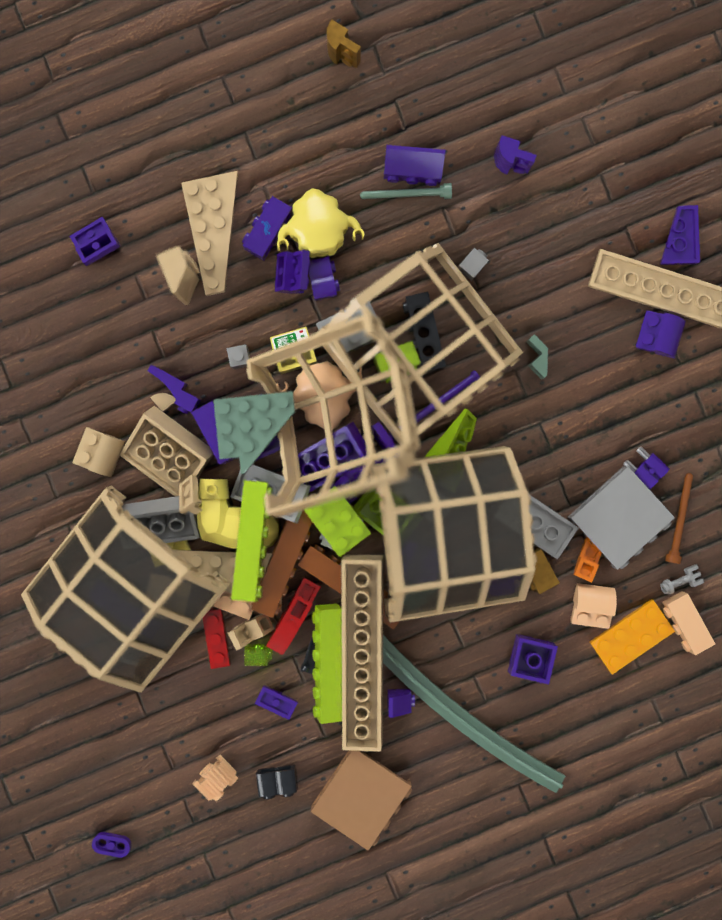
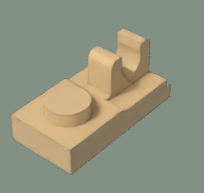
[179,474,202,515]

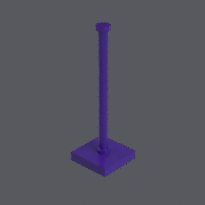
[371,371,480,456]

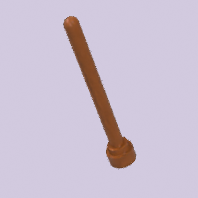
[665,473,693,564]

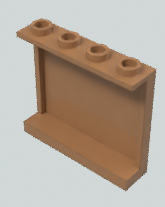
[311,750,412,850]

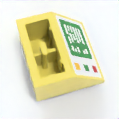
[270,327,317,374]

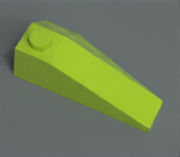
[418,409,477,493]

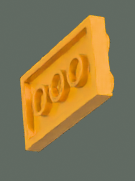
[589,599,675,675]

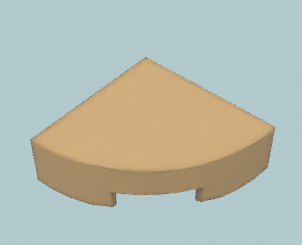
[150,393,176,412]

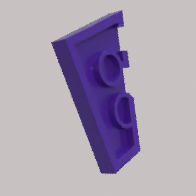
[660,205,700,265]
[335,457,387,489]

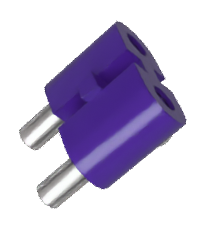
[623,447,670,490]

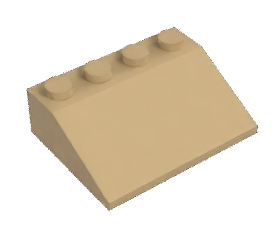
[120,406,214,497]

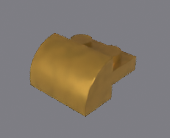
[327,19,361,68]

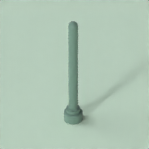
[360,183,452,199]

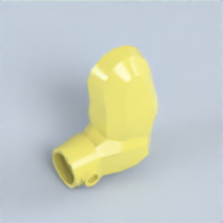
[197,479,280,549]

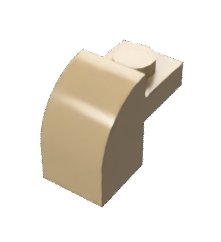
[228,614,274,650]

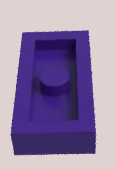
[255,685,298,720]

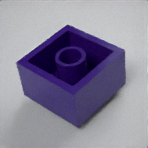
[508,634,558,684]

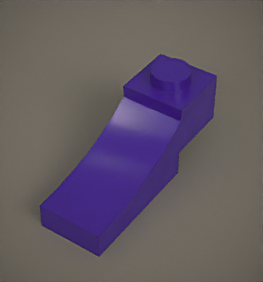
[148,365,201,414]

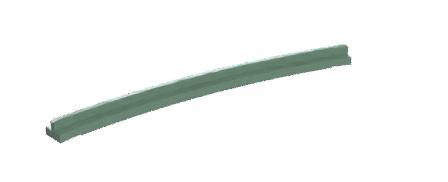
[383,634,565,793]

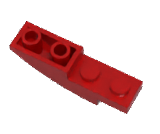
[266,578,321,655]

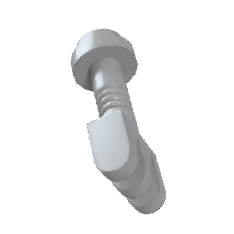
[660,564,704,595]

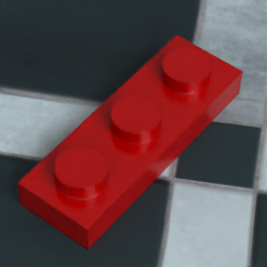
[203,609,231,669]

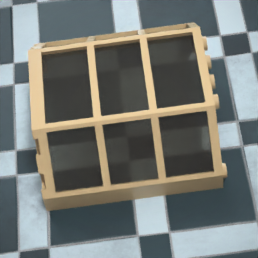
[370,446,537,622]
[21,486,231,693]

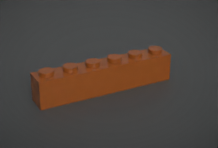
[249,510,314,618]
[298,544,407,629]

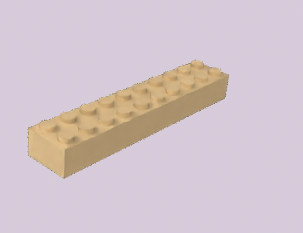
[342,554,383,752]

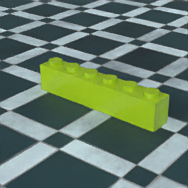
[231,480,273,602]
[312,603,342,724]

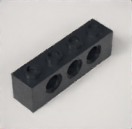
[402,291,446,373]

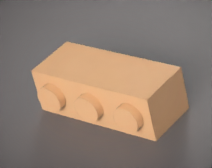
[662,591,715,655]

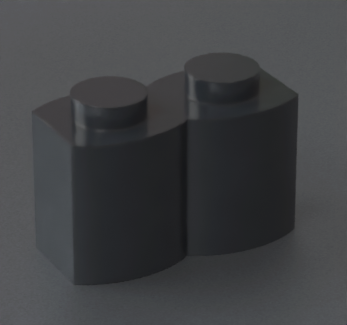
[256,765,298,799]

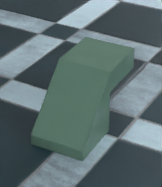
[526,334,548,379]

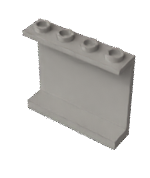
[567,466,675,570]

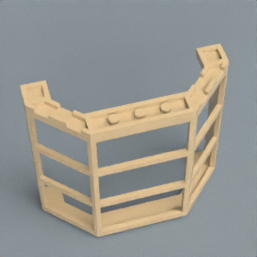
[317,243,523,446]
[246,313,420,517]

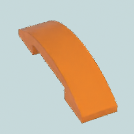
[573,536,602,583]

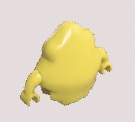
[277,188,364,258]

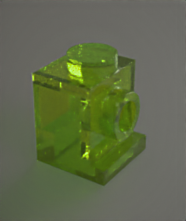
[244,643,273,666]

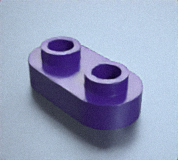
[92,832,132,858]

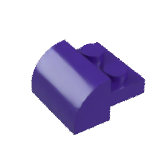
[494,135,536,175]
[70,216,120,266]
[275,250,310,294]
[636,310,686,359]

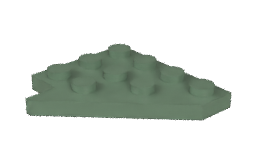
[214,391,295,474]

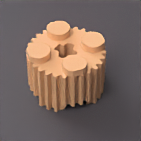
[192,755,238,801]

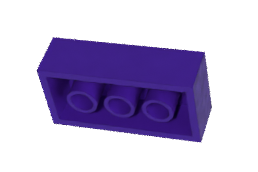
[298,422,368,492]

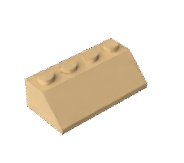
[157,246,200,306]

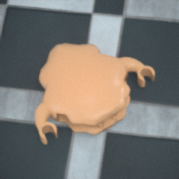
[277,361,362,430]

